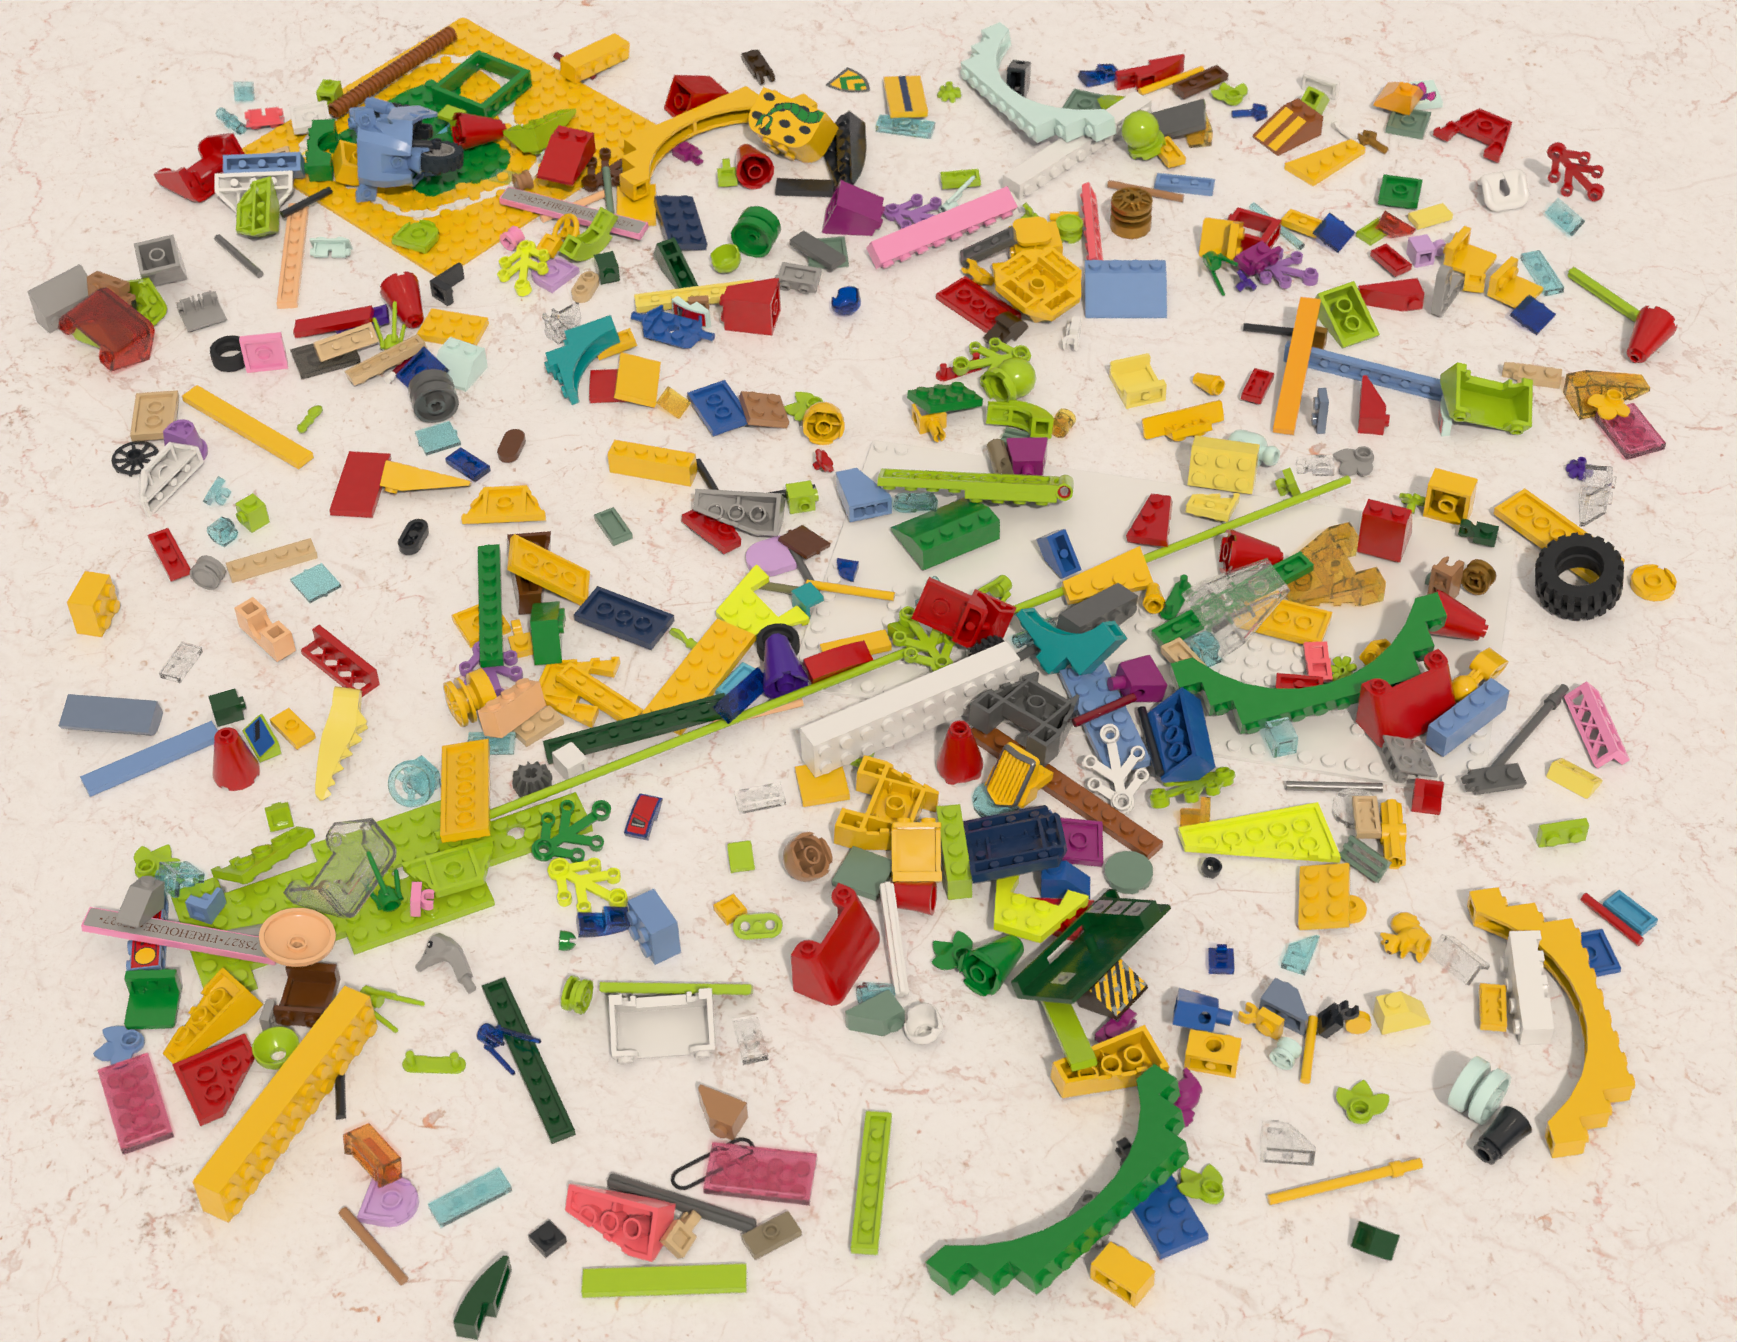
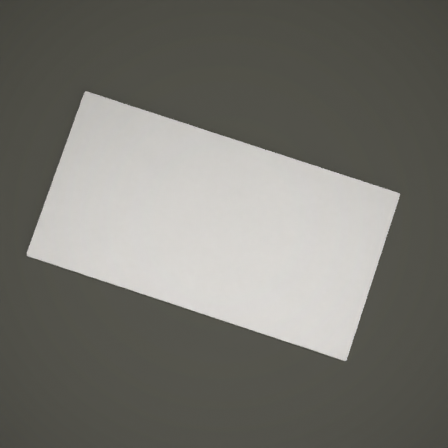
[797,440,1516,799]

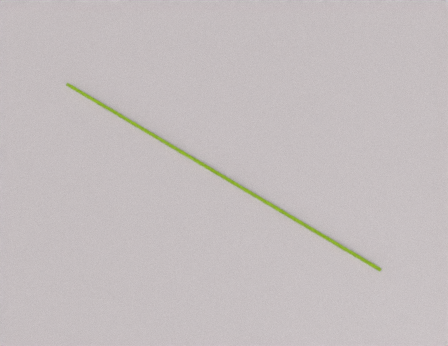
[434,475,1351,840]

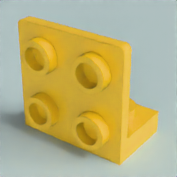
[1487,256,1543,311]

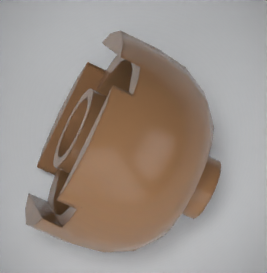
[783,832,833,882]

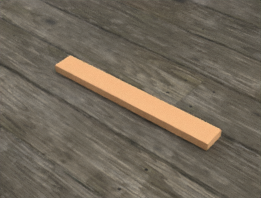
[276,203,309,309]

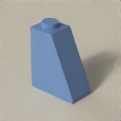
[836,468,892,522]

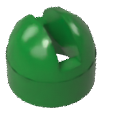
[558,930,576,951]

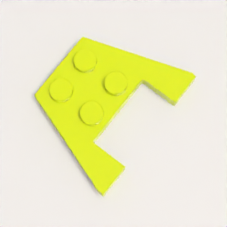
[716,565,810,640]
[994,876,1089,943]

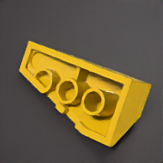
[380,460,472,494]

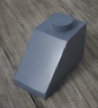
[1259,978,1308,1036]

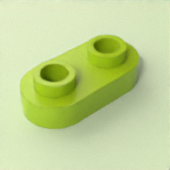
[733,912,783,940]

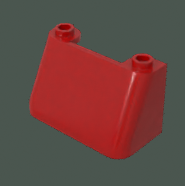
[153,133,245,202]
[1356,649,1456,748]
[791,883,880,1006]

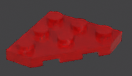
[172,1033,255,1127]

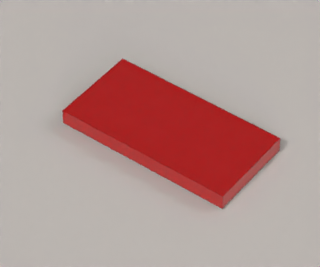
[936,276,1021,333]
[329,451,391,518]

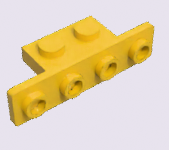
[1142,400,1224,441]

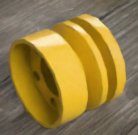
[443,668,497,727]

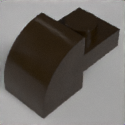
[983,312,1029,351]

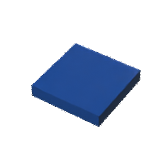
[1581,929,1621,977]

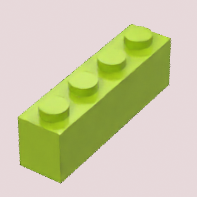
[936,804,972,900]

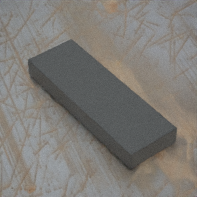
[960,226,1017,268]
[789,230,846,271]

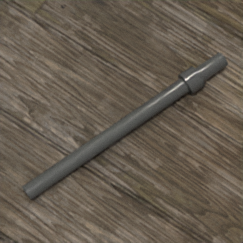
[1490,684,1569,767]

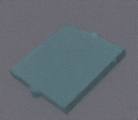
[415,421,461,456]
[290,563,341,603]

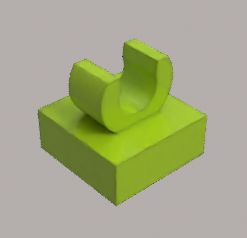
[1275,467,1301,496]
[265,802,294,832]

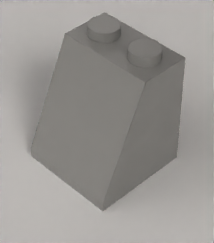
[134,234,187,286]

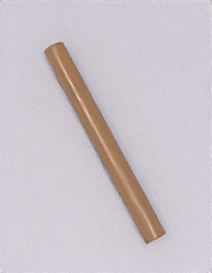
[1107,180,1184,202]
[339,1207,409,1285]

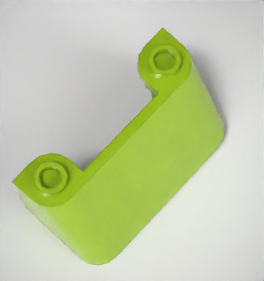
[69,277,167,354]
[1440,362,1533,435]

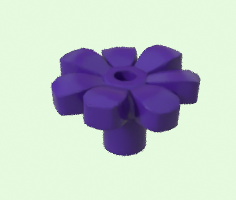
[1235,269,1257,292]
[1566,457,1594,481]

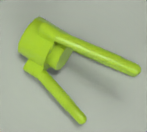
[372,301,406,351]
[978,575,1012,602]
[360,985,425,1033]

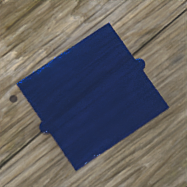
[1313,212,1355,253]
[1510,294,1556,335]

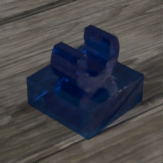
[1208,944,1235,975]

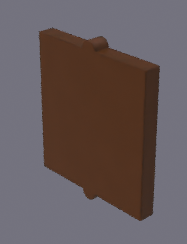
[778,525,831,560]

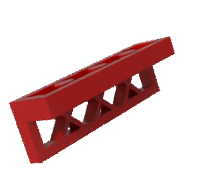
[301,624,380,697]

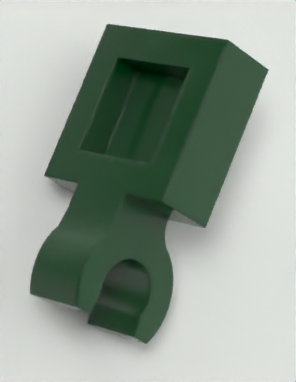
[1458,519,1499,547]

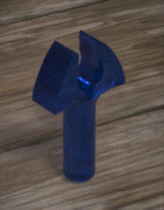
[1231,103,1268,122]

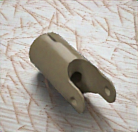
[986,439,1014,474]

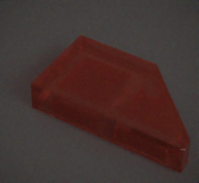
[1375,211,1416,238]

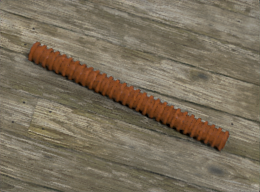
[328,26,457,118]

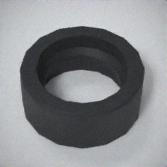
[210,335,245,372]
[756,623,800,662]

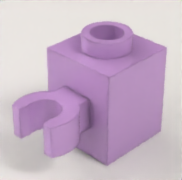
[1406,234,1446,268]

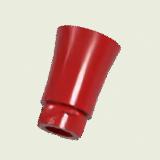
[881,881,937,916]

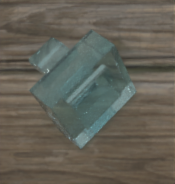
[233,81,255,101]
[202,476,231,506]

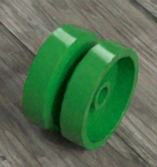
[731,206,781,258]

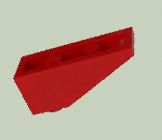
[1358,278,1425,312]
[1358,375,1390,435]

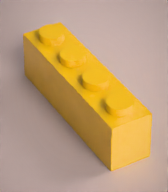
[560,33,630,84]
[607,439,697,487]

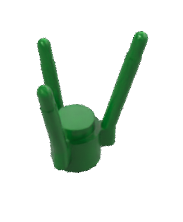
[1202,251,1238,296]
[359,851,404,912]

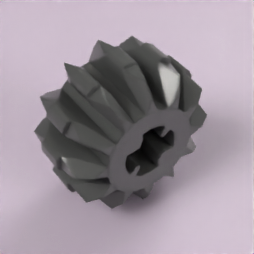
[512,761,553,797]

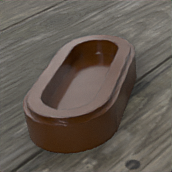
[497,429,526,463]

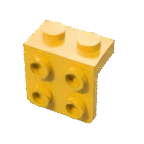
[1199,217,1245,263]
[1443,226,1497,274]

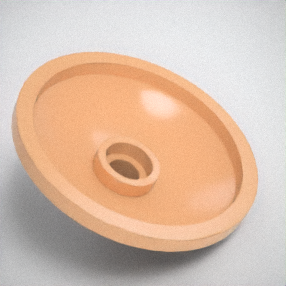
[259,908,336,967]

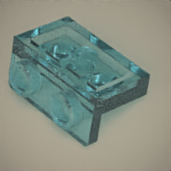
[155,861,205,898]

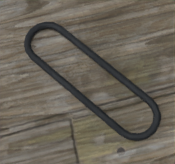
[671,1137,755,1190]

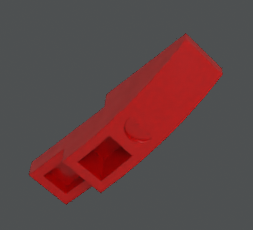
[1114,54,1185,92]

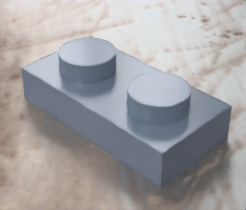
[1311,388,1329,434]

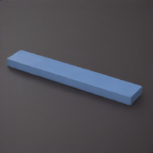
[80,721,218,797]

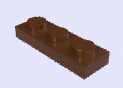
[1172,65,1229,99]

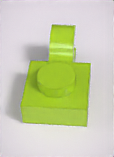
[717,158,738,187]

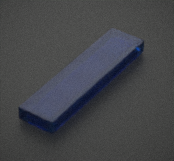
[713,667,764,724]

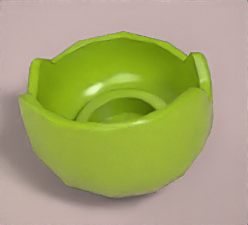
[710,244,741,273]

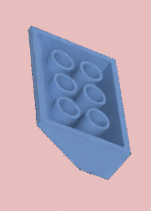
[1084,260,1167,318]

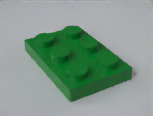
[907,382,983,414]

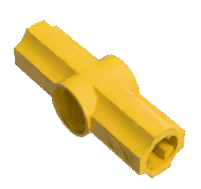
[1379,799,1407,869]

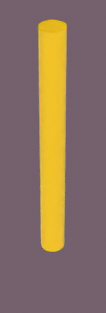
[1138,66,1205,95]
[806,580,895,601]

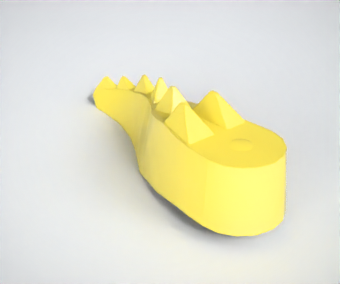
[315,686,368,801]

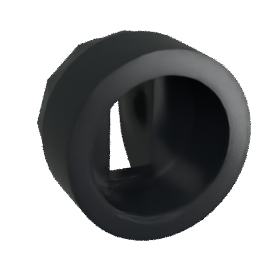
[1201,857,1222,879]

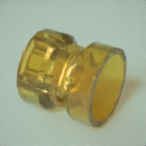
[1052,408,1076,438]

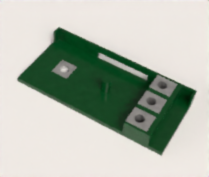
[1011,889,1171,1004]

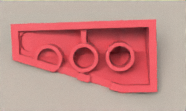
[565,1184,676,1262]

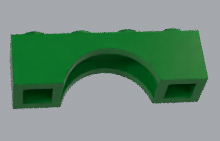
[304,119,338,182]

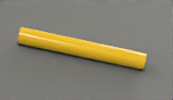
[1300,1015,1318,1084]

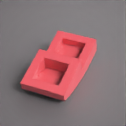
[1303,641,1333,682]

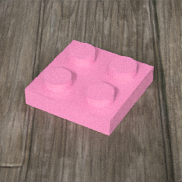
[239,332,288,373]

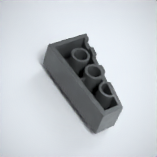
[1056,583,1139,633]

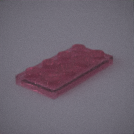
[98,1053,174,1155]
[703,1142,817,1206]

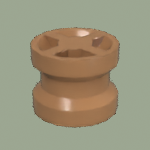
[512,169,534,190]

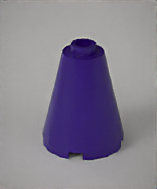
[763,633,809,699]

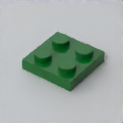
[1378,174,1423,209]

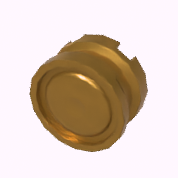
[1461,559,1497,595]

